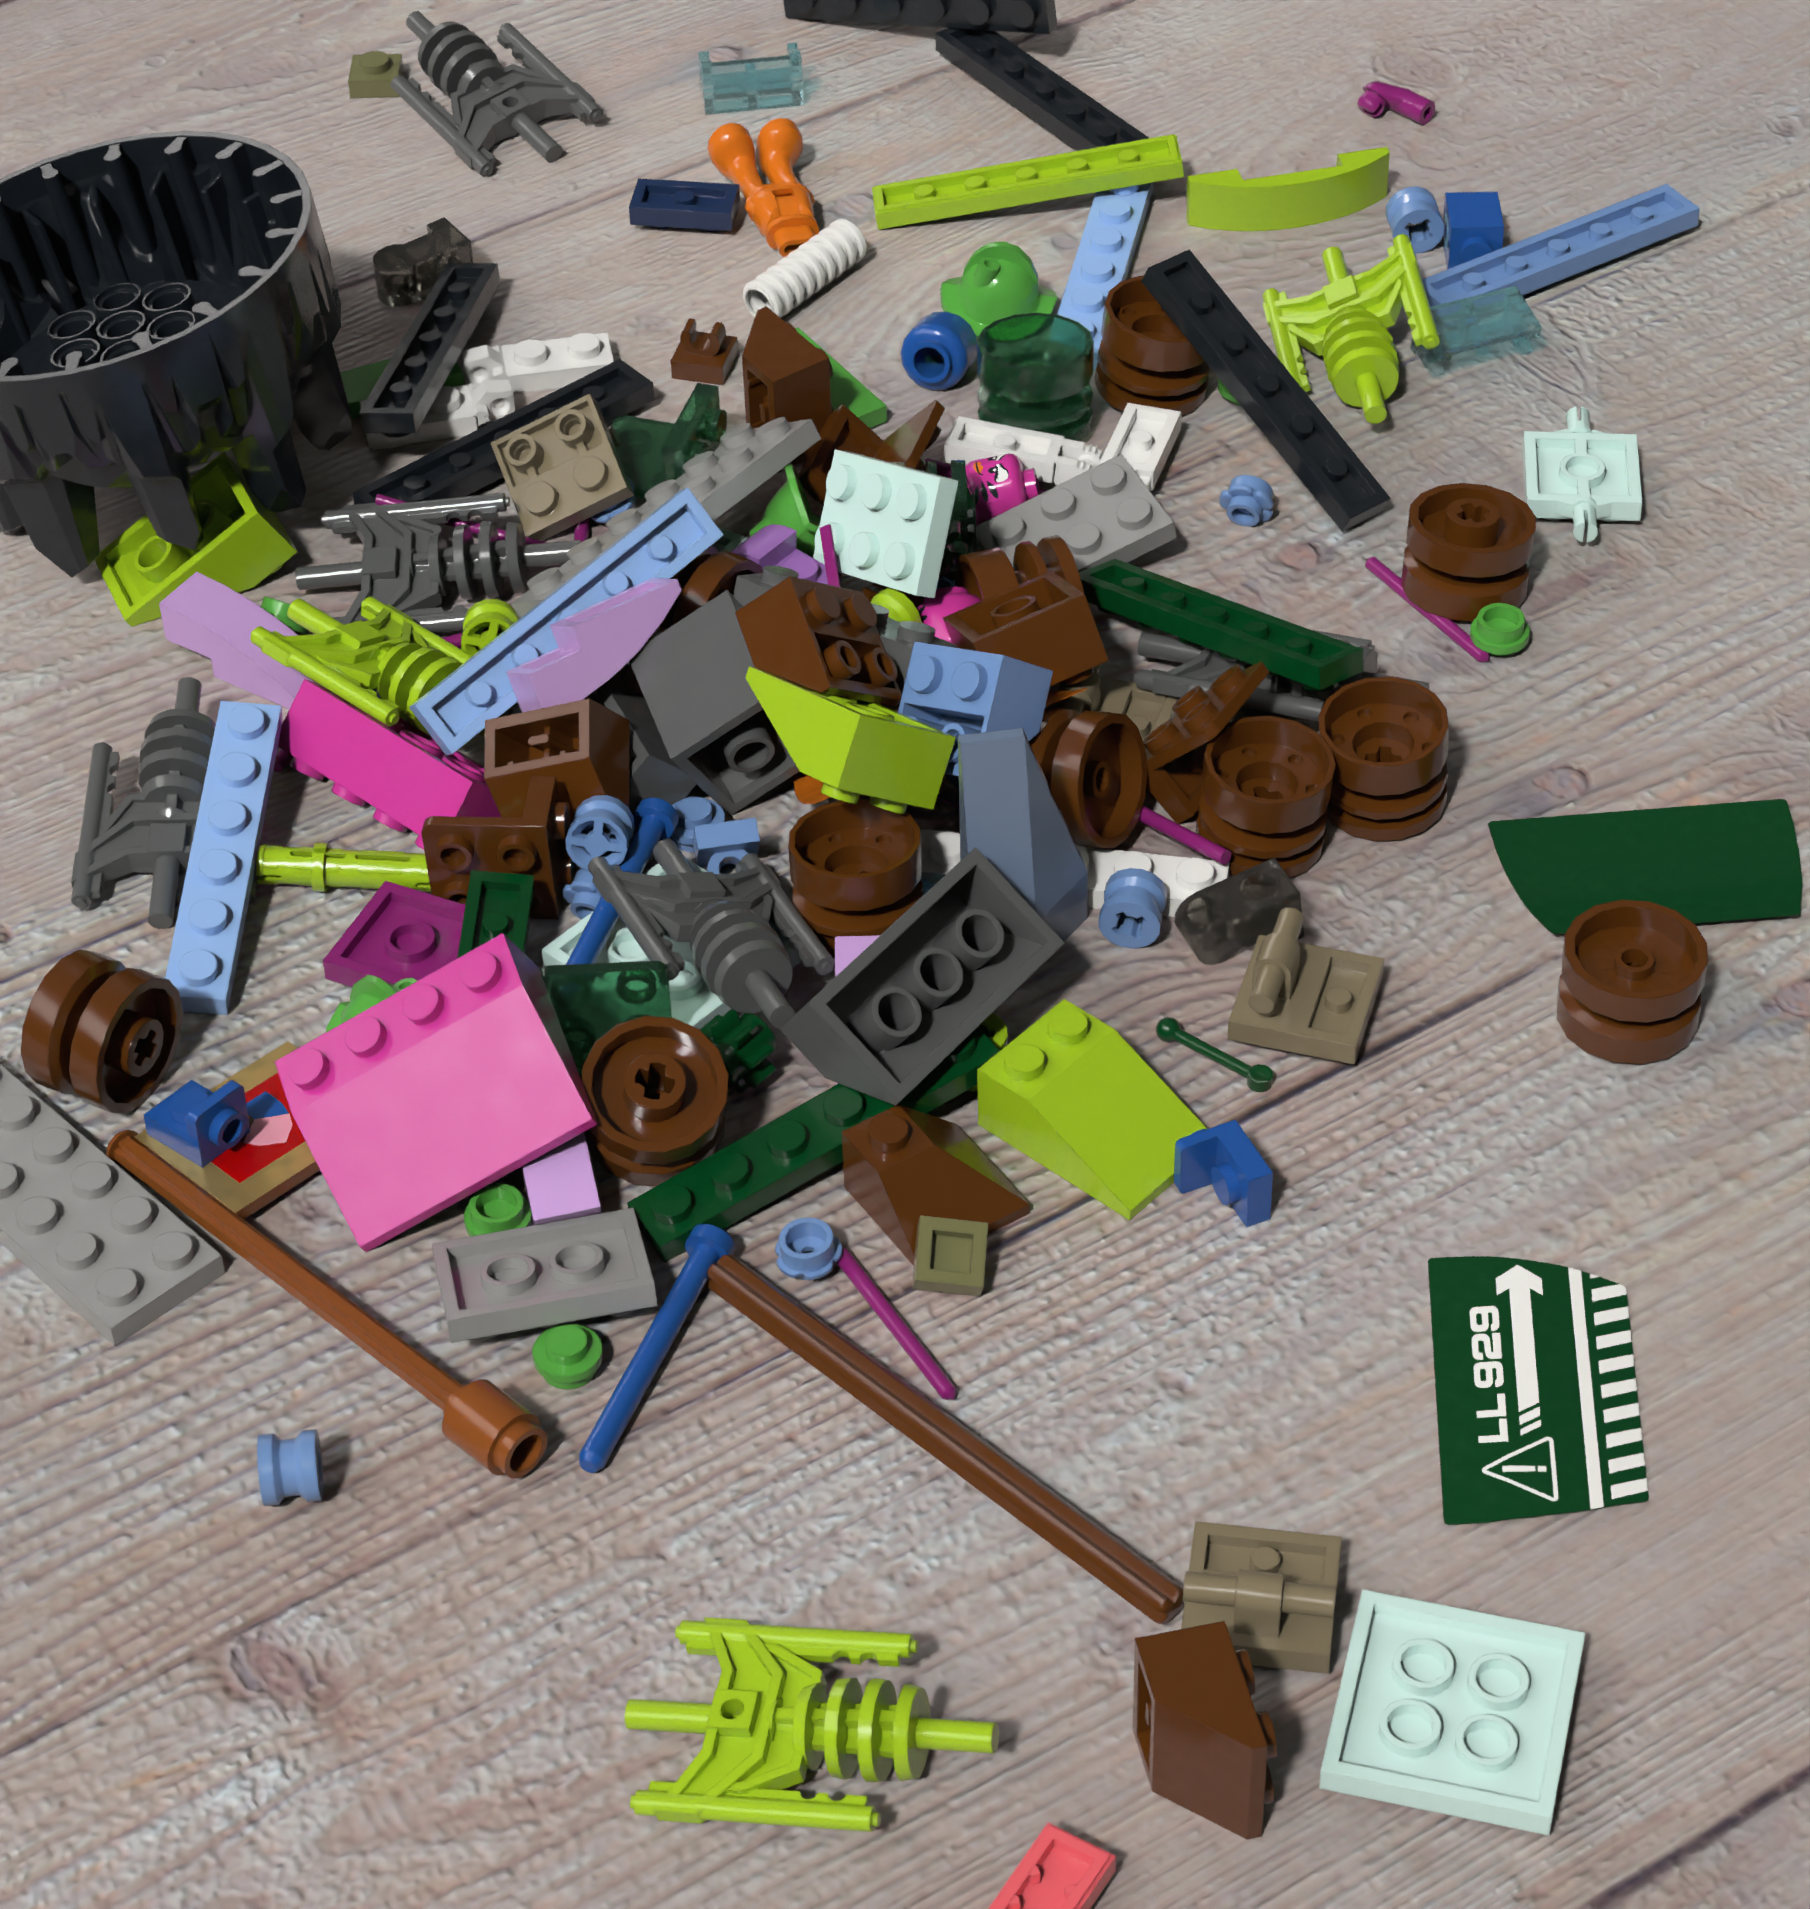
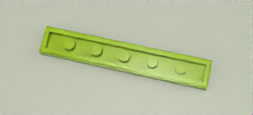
[872,134,1184,230]

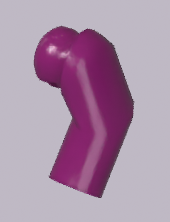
[1357,81,1436,125]

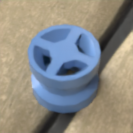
[1385,186,1445,253]
[565,795,635,871]
[1098,868,1167,949]
[257,1429,324,1506]

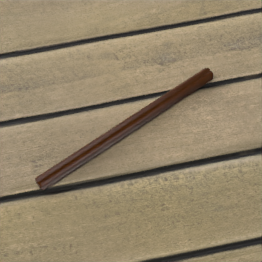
[707,1255,1184,1625]

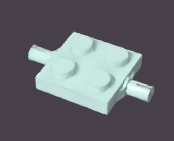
[1522,407,1642,542]

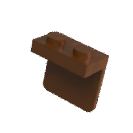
[798,400,945,506]
[1143,661,1270,824]
[421,776,576,919]

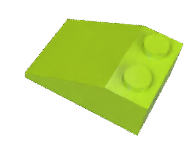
[94,452,298,627]
[745,666,956,814]
[977,999,1207,1220]

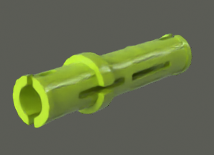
[256,842,431,892]

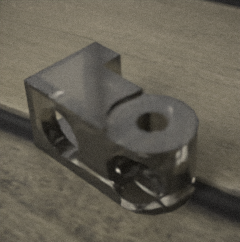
[373,217,473,306]
[1174,858,1304,965]

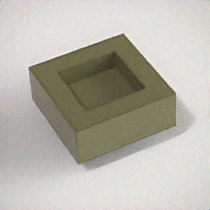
[348,51,404,98]
[912,1215,988,1296]

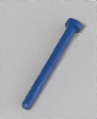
[554,797,679,1004]
[579,1224,735,1473]

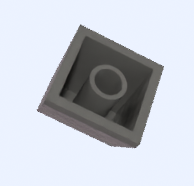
[629,590,799,816]

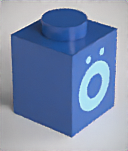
[1442,192,1504,269]

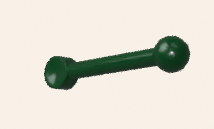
[1156,1017,1273,1092]

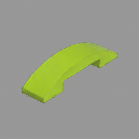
[1186,147,1390,231]

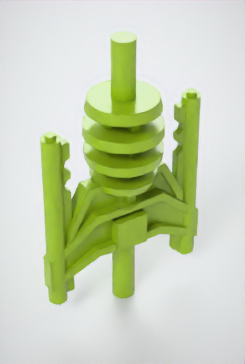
[1262,234,1440,424]
[250,596,485,737]
[625,1617,999,1832]

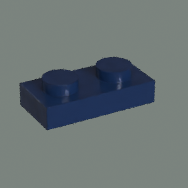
[629,178,740,232]

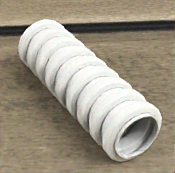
[743,219,867,318]

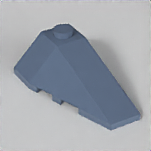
[958,728,1088,941]

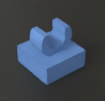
[693,817,760,874]

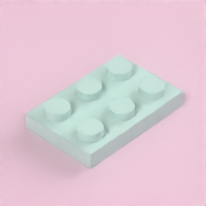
[813,450,958,598]

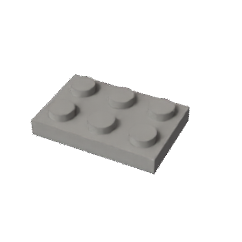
[971,454,1177,573]
[432,1208,657,1343]

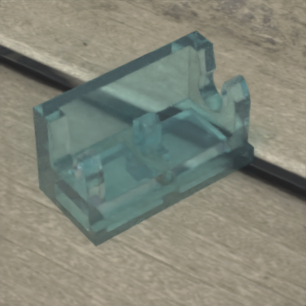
[698,42,804,115]
[1410,286,1542,377]

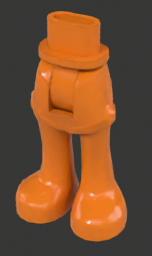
[707,118,819,257]

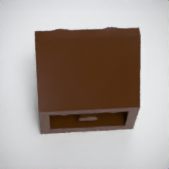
[742,306,834,473]
[735,576,902,707]
[484,698,629,848]
[1133,1621,1277,1840]

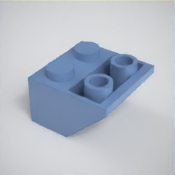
[898,642,1053,777]

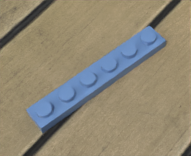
[1422,184,1700,326]

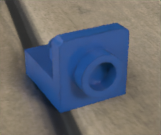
[144,1080,250,1168]
[1174,1119,1273,1228]

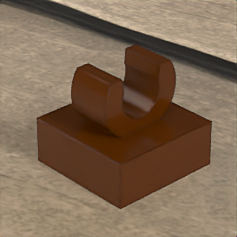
[671,318,739,385]

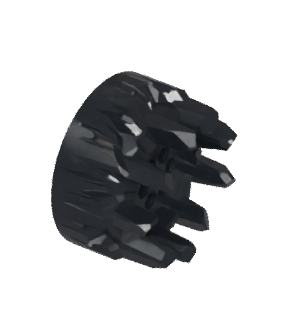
[0,131,353,578]

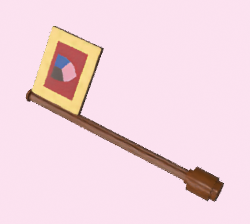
[107,1041,547,1478]

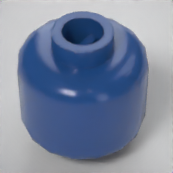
[901,311,978,390]

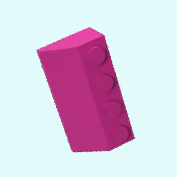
[278,679,501,850]

